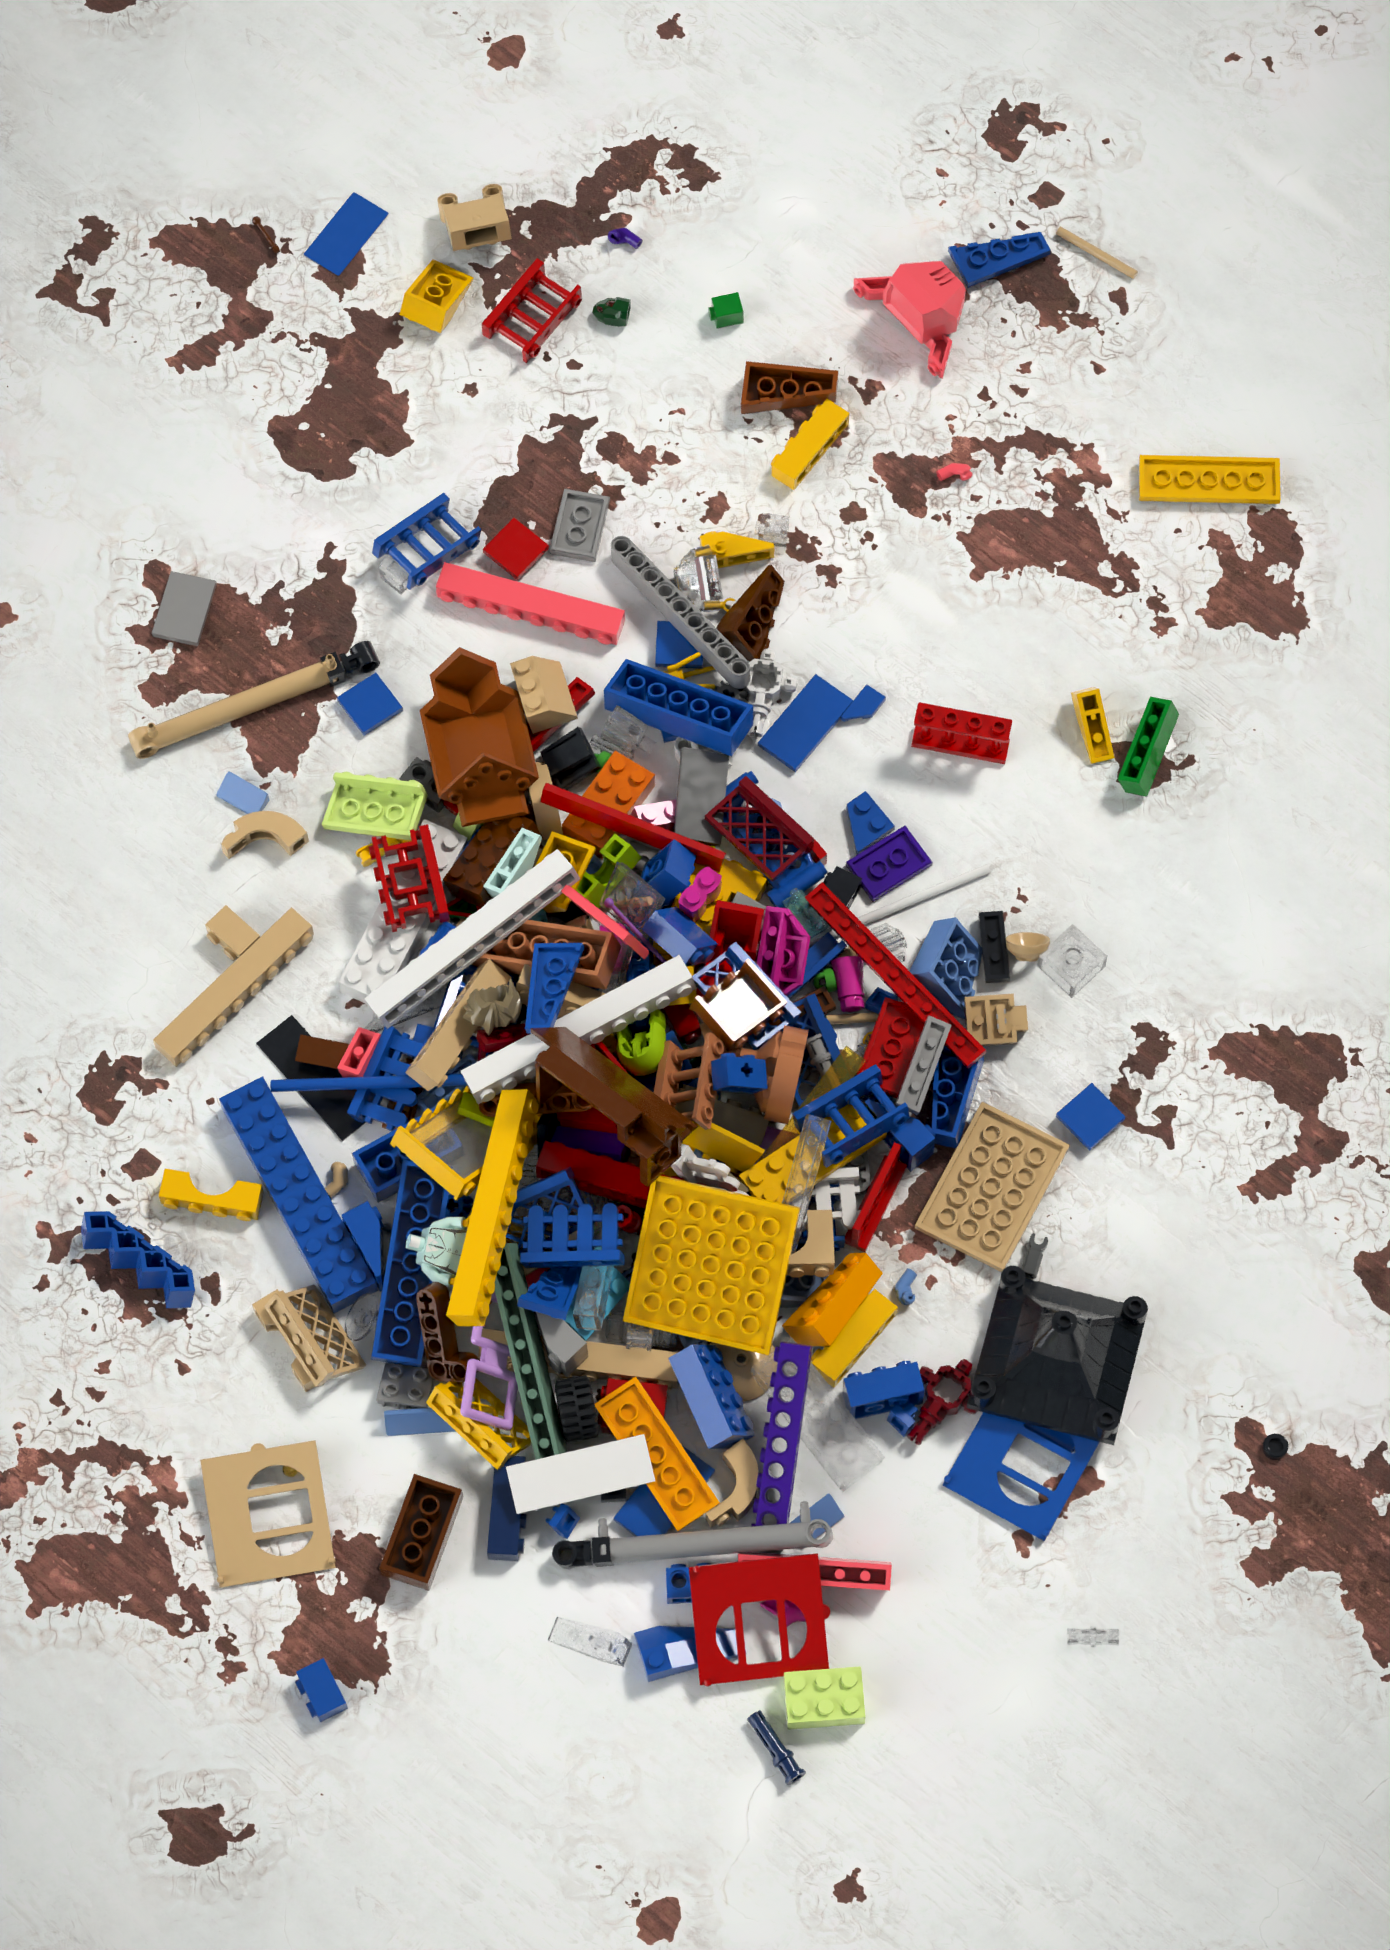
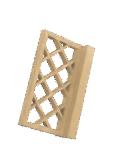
[264,1285,366,1387]

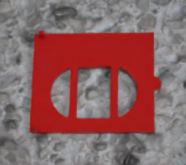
[689,1553,830,1687]

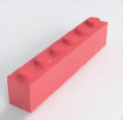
[738,1552,892,1591]

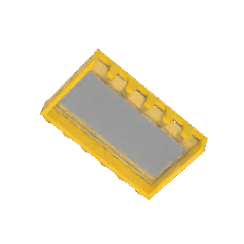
[390,1086,542,1200]

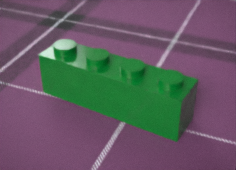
[1118,696,1179,797]

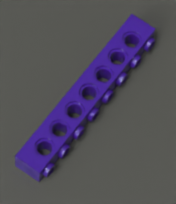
[751,1342,813,1527]

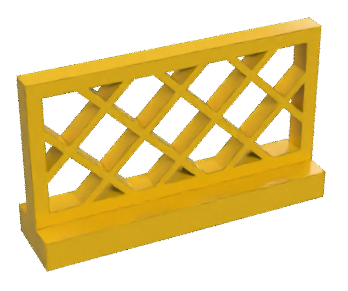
[426,1377,532,1470]

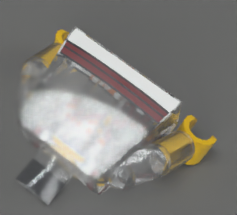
[669,539,736,612]

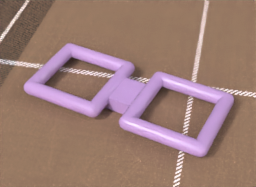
[460,1291,518,1431]

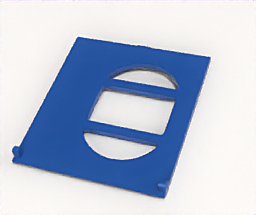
[943,1412,1100,1541]

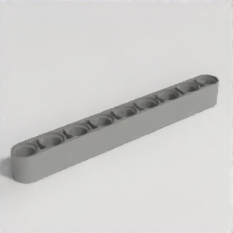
[611,536,750,689]

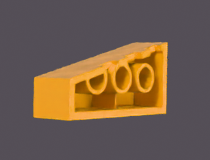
[782,1253,883,1346]

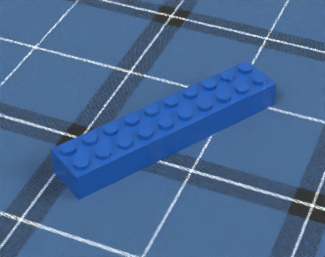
[219,1076,378,1314]

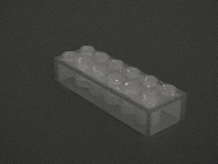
[750,1337,885,1492]

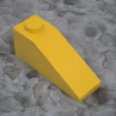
[700,531,775,571]
[1071,687,1115,764]

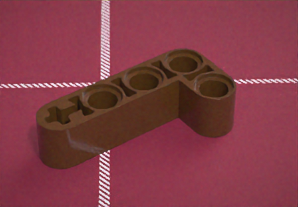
[416,1282,480,1383]

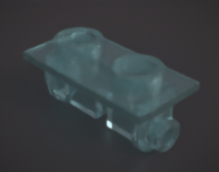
[782,888,830,939]

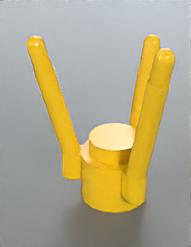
[663,652,716,689]

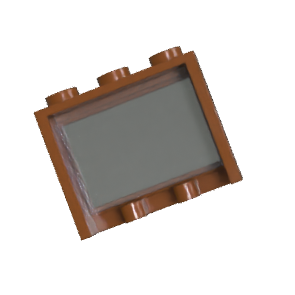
[689,958,787,1051]

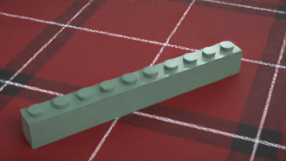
[495,1243,568,1460]

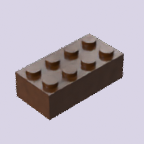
[443,816,543,908]
[380,1474,463,1591]

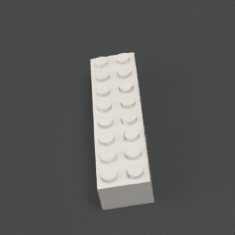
[338,819,468,1004]

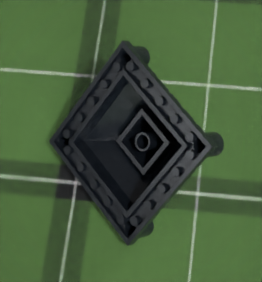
[966,1266,1148,1445]

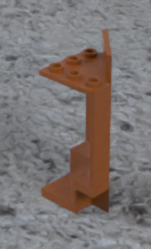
[420,647,539,827]

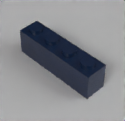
[487,1456,527,1561]

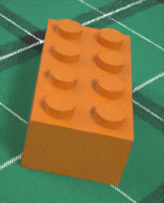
[562,751,655,860]

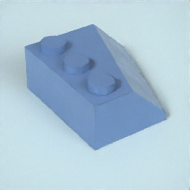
[909,917,982,1019]

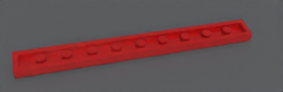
[804,882,986,1069]

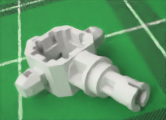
[738,649,797,738]

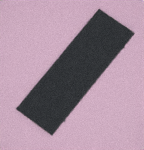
[256,1015,366,1141]

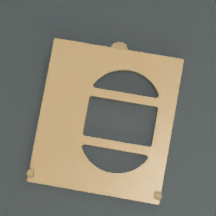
[200,1440,336,1588]

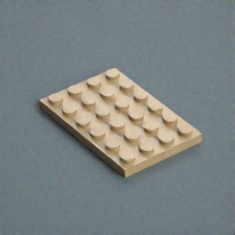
[914,1102,1070,1272]

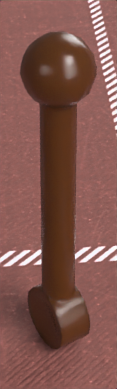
[252,216,280,254]

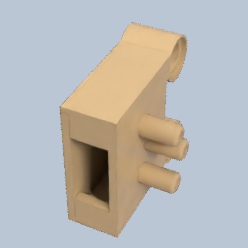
[437,184,512,251]

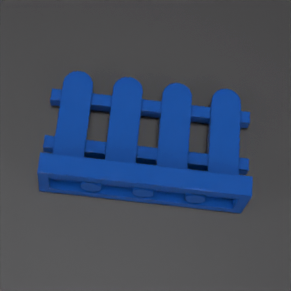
[347,1026,427,1131]
[520,1203,625,1268]

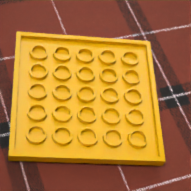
[623,1175,800,1355]

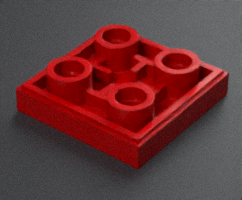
[483,518,549,580]

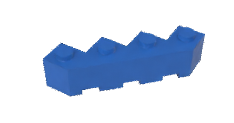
[81,1211,195,1308]

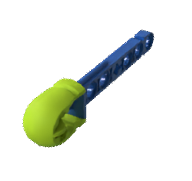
[617,887,666,1076]

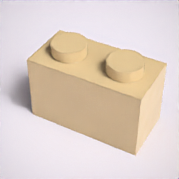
[205,905,260,961]

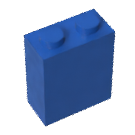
[642,907,718,966]

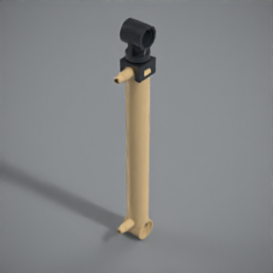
[128,641,380,759]

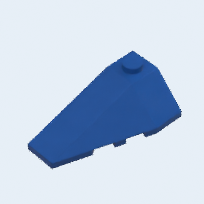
[634,1626,746,1682]

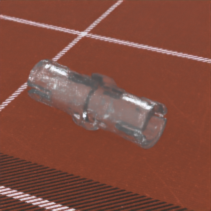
[1067,1626,1119,1647]

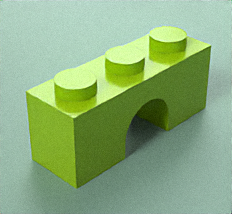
[576,833,642,908]

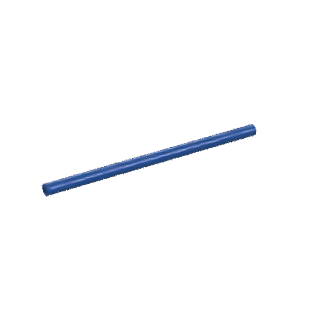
[270,1074,468,1092]

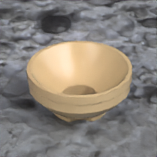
[1006,932,1050,962]

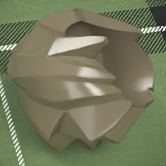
[463,979,522,1036]

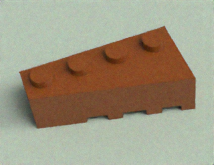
[741,361,838,414]

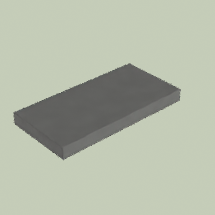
[673,747,729,847]

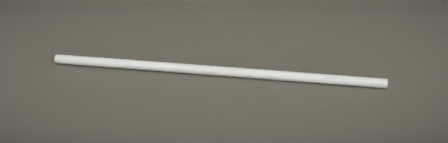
[696,864,991,988]

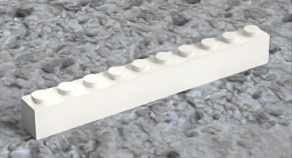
[364,849,580,1029]
[461,955,697,1104]

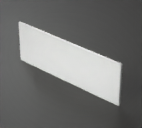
[506,1434,655,1514]

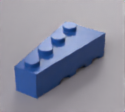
[932,1045,984,1148]

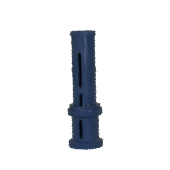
[747,1710,806,1785]

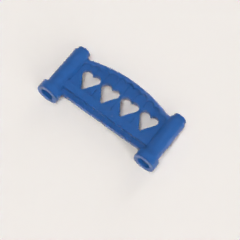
[723,771,828,908]

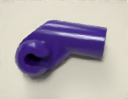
[608,228,643,249]

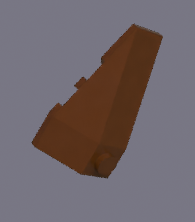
[716,565,785,662]

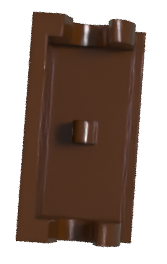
[295,1034,349,1069]

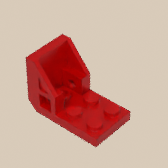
[696,900,765,1006]

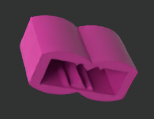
[679,867,722,922]

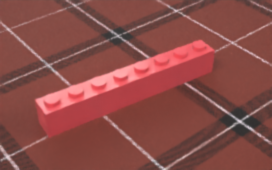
[436,562,625,645]

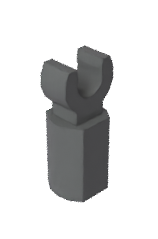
[1021,1233,1048,1279]

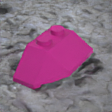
[751,906,810,1004]

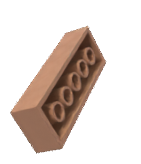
[472,920,622,989]

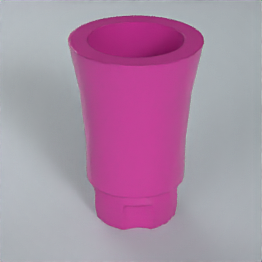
[830,956,865,1013]

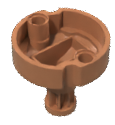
[701,1025,809,1125]

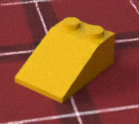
[399,259,474,333]

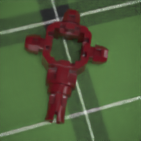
[907,1359,977,1445]

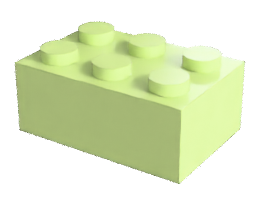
[784,1667,866,1730]

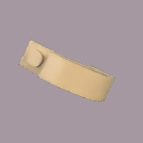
[528,762,563,840]
[221,811,309,859]
[705,1439,759,1528]

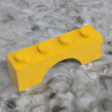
[159,1169,264,1221]

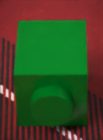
[708,292,744,329]

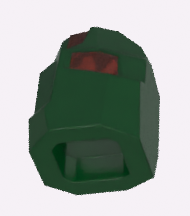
[592,297,631,327]

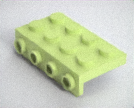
[322,772,428,840]

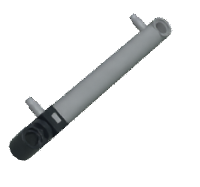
[552,1501,833,1569]

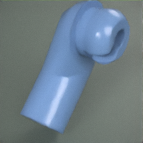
[895,1268,917,1305]

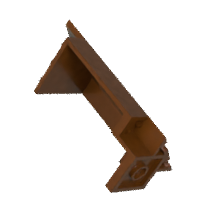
[530,1027,698,1187]

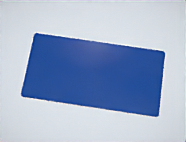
[304,192,389,276]

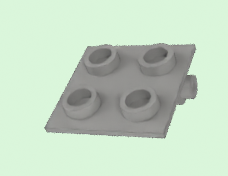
[376,1363,433,1409]

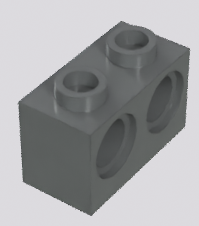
[399,757,445,813]

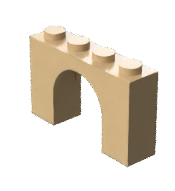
[787,1210,835,1278]

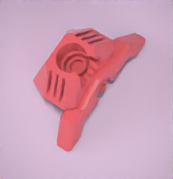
[853,261,966,379]

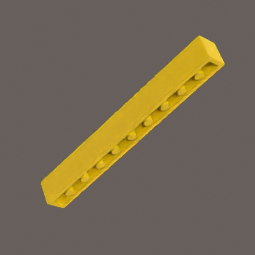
[446,1089,539,1326]

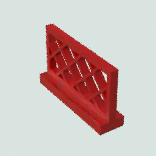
[845,1142,907,1253]

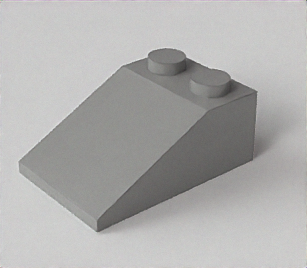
[534,1311,588,1377]

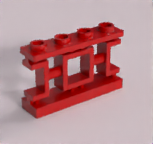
[368,824,450,932]

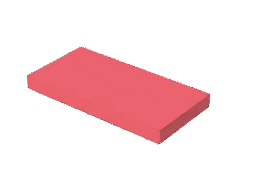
[561,885,649,959]

